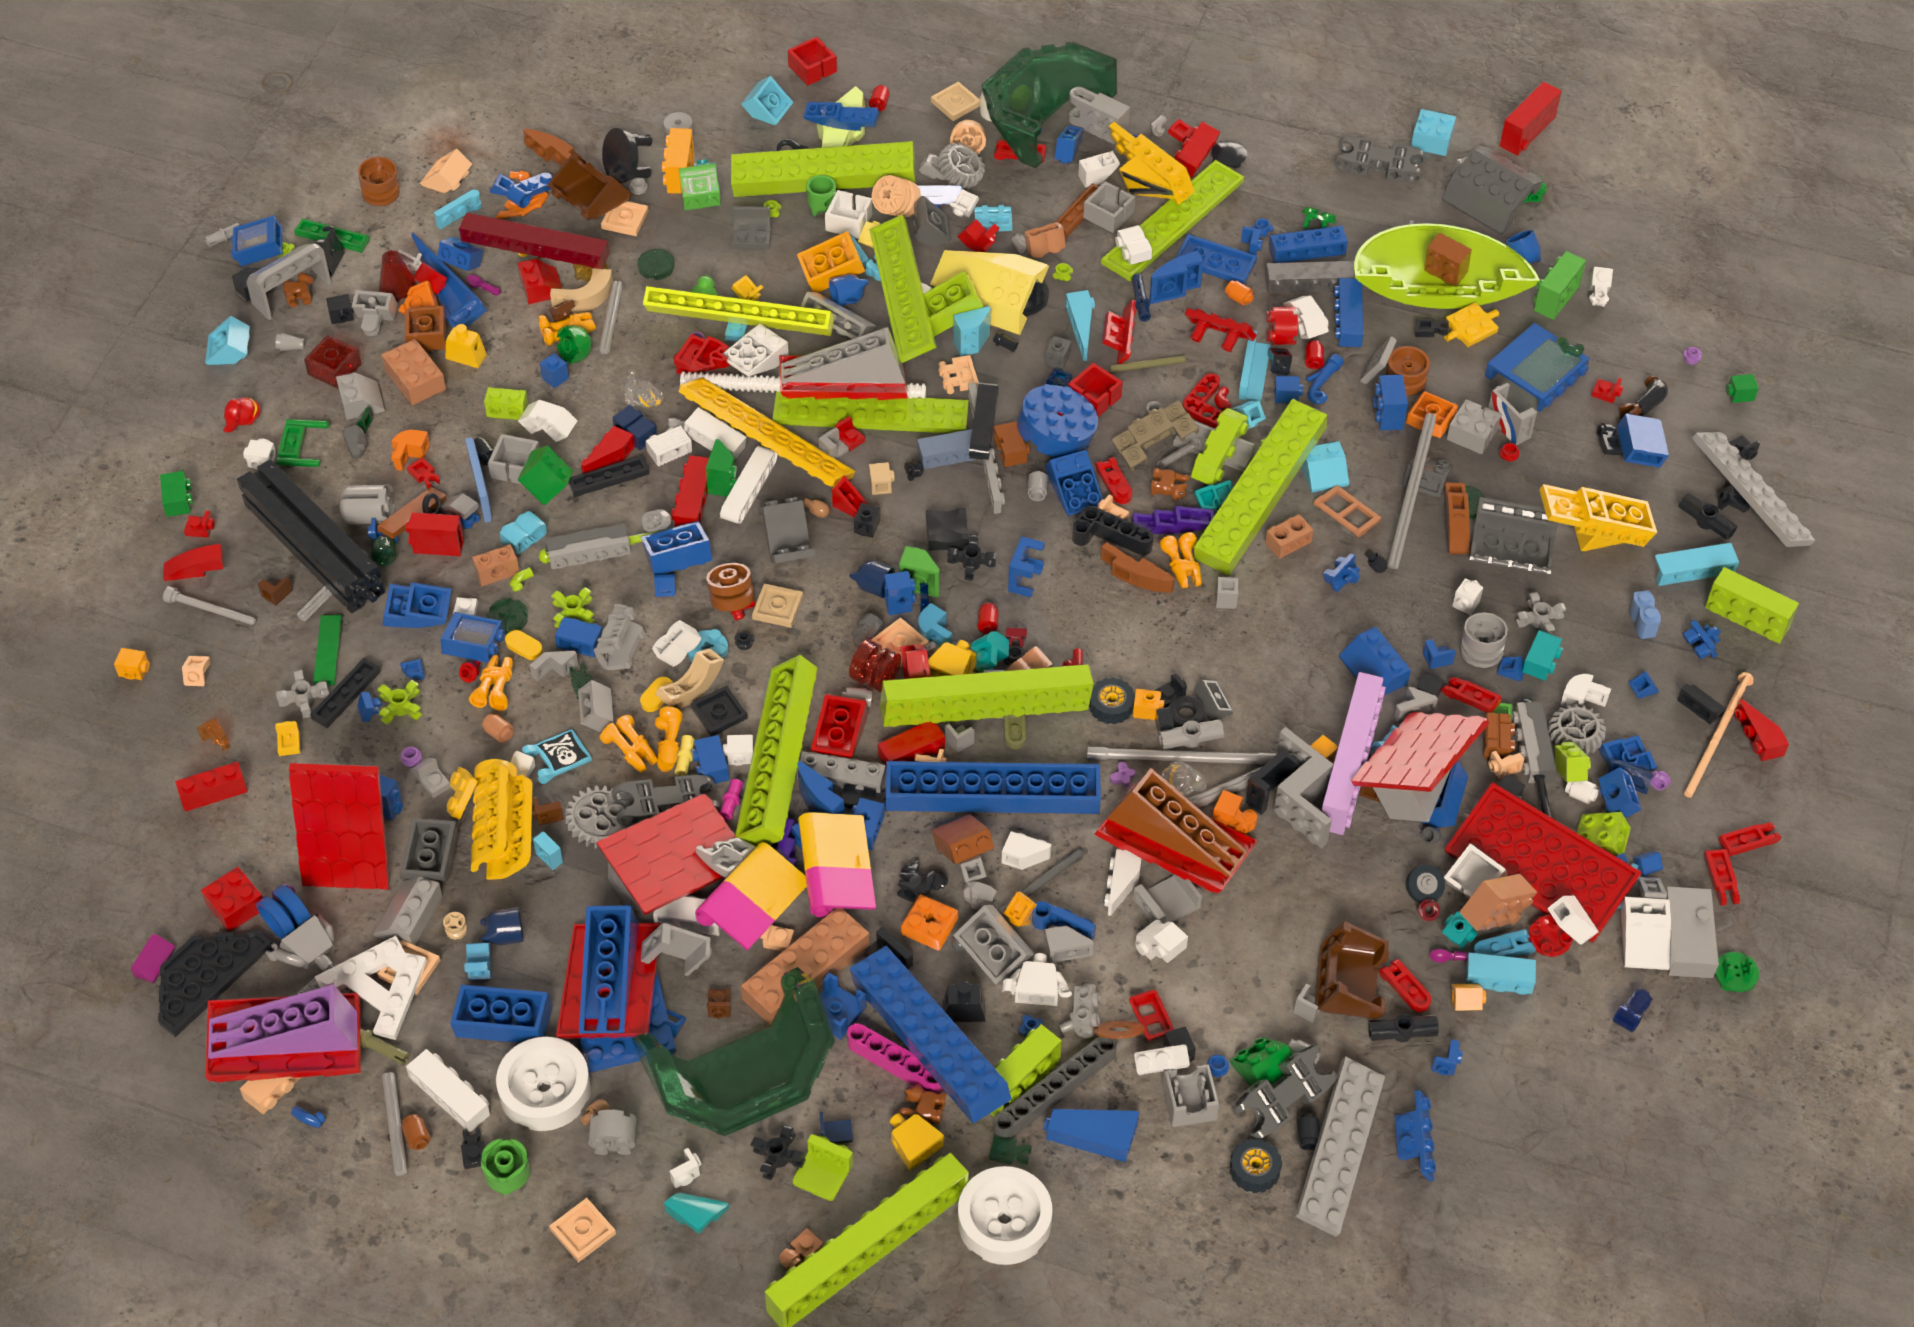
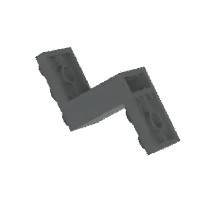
[758,497,816,563]

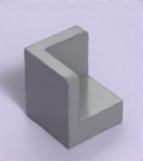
[818,427,849,459]
[1216,577,1238,609]
[945,724,975,753]
[1293,984,1320,1023]

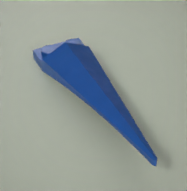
[411,233,487,328]

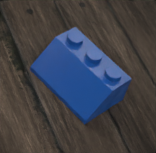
[641,521,712,575]
[1339,627,1411,696]
[1419,761,1468,828]

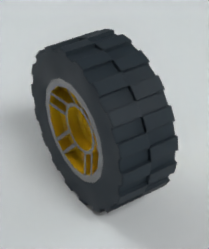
[1089,678,1135,724]
[1229,1139,1282,1193]

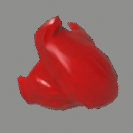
[223,397,261,433]

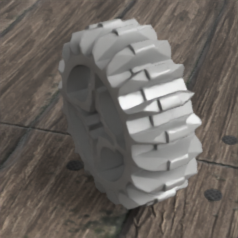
[937,143,985,189]
[1548,704,1606,755]

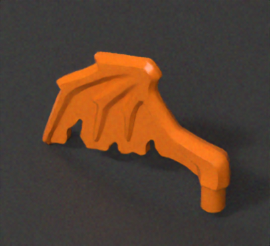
[495,171,549,219]

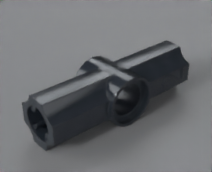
[1678,493,1738,540]
[1368,1014,1439,1042]

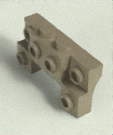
[1112,400,1199,472]

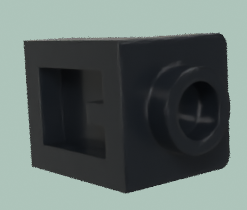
[1268,348,1293,374]
[1728,435,1760,460]
[1717,484,1750,513]
[1154,673,1187,708]

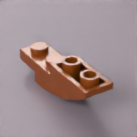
[523,129,574,166]
[1444,483,1470,554]
[1101,542,1175,593]

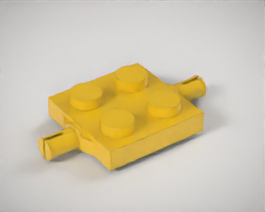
[1444,302,1499,347]

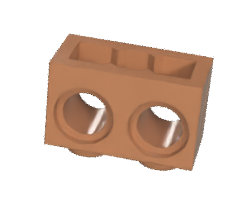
[1265,514,1313,559]

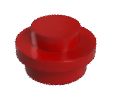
[1499,443,1519,462]

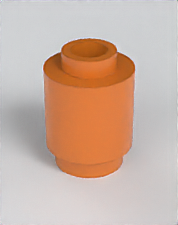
[1225,280,1254,306]

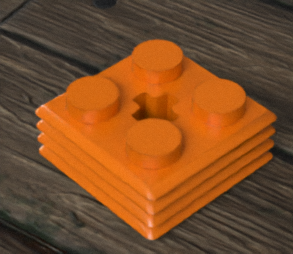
[1406,391,1458,438]
[901,894,958,950]

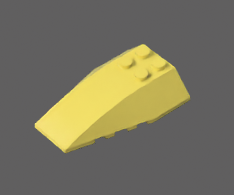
[930,250,1049,335]

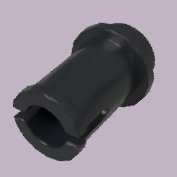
[993,332,1019,352]

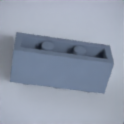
[917,429,976,469]

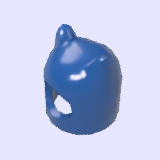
[1505,230,1541,264]
[829,274,868,306]

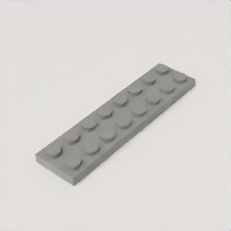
[1692,432,1815,547]
[1295,1057,1385,1237]

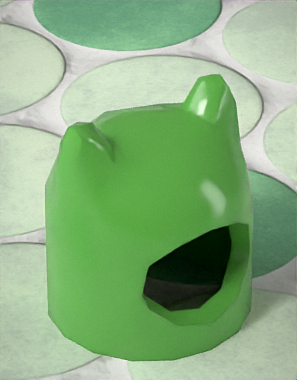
[806,175,836,217]

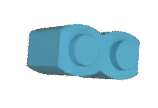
[499,511,547,555]

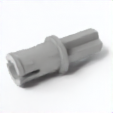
[204,223,240,248]

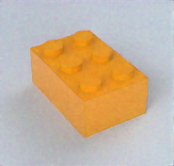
[662,128,695,193]
[797,231,865,292]

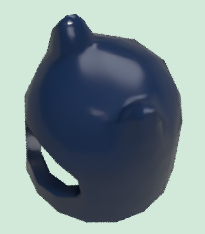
[849,561,895,598]
[480,907,524,945]

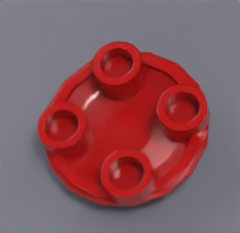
[1529,915,1573,957]

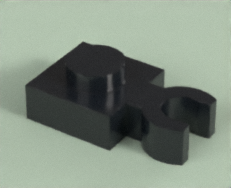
[1415,319,1449,337]
[461,1127,485,1169]

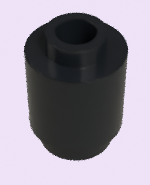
[474,437,494,465]
[1296,1114,1320,1150]

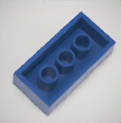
[450,985,553,1043]

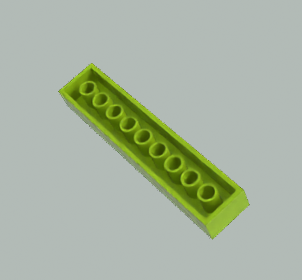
[731,141,916,197]
[1194,399,1327,576]
[735,655,818,848]
[879,665,1094,727]
[765,1153,969,1327]

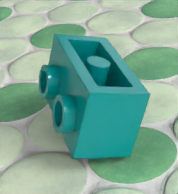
[1522,630,1564,681]

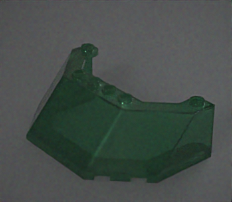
[981,42,1117,168]
[632,967,835,1136]

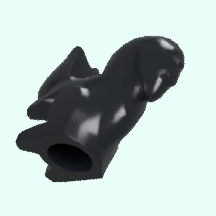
[897,860,948,902]

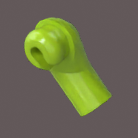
[509,567,534,592]

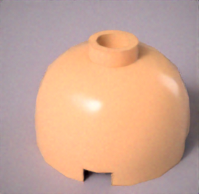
[950,120,986,154]

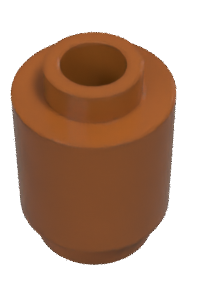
[402,1114,431,1150]

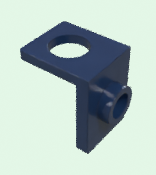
[819,1112,853,1144]

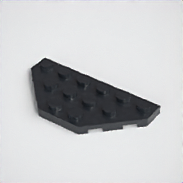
[158,930,272,1037]

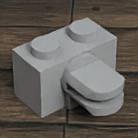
[352,290,398,337]

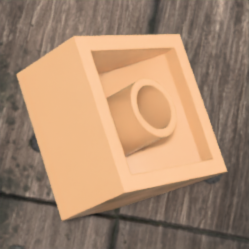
[420,148,472,193]

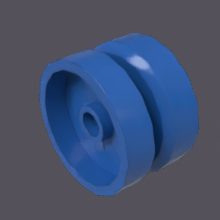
[256,884,311,940]

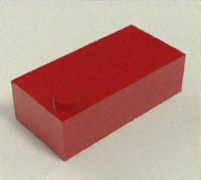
[1499,81,1562,156]

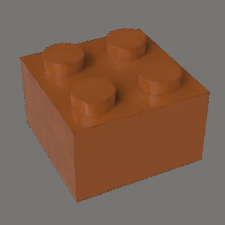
[1424,232,1472,286]
[405,306,447,351]

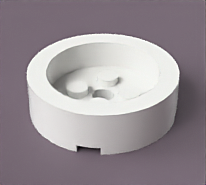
[496,1037,591,1131]
[958,1166,1052,1265]

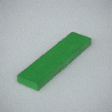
[294,218,370,253]
[313,615,342,686]

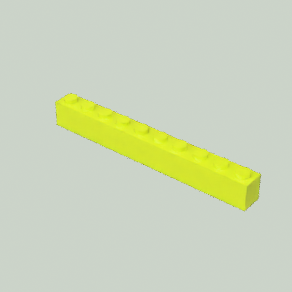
[643,286,834,336]

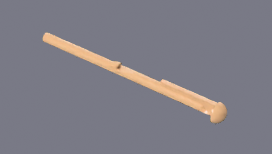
[1684,672,1754,798]

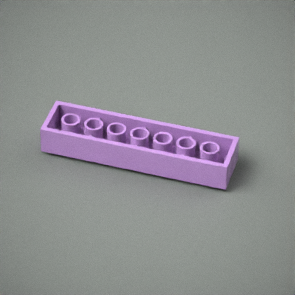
[1322,672,1386,835]

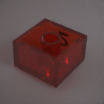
[304,335,362,389]

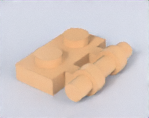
[938,355,979,394]

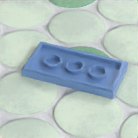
[465,437,492,523]

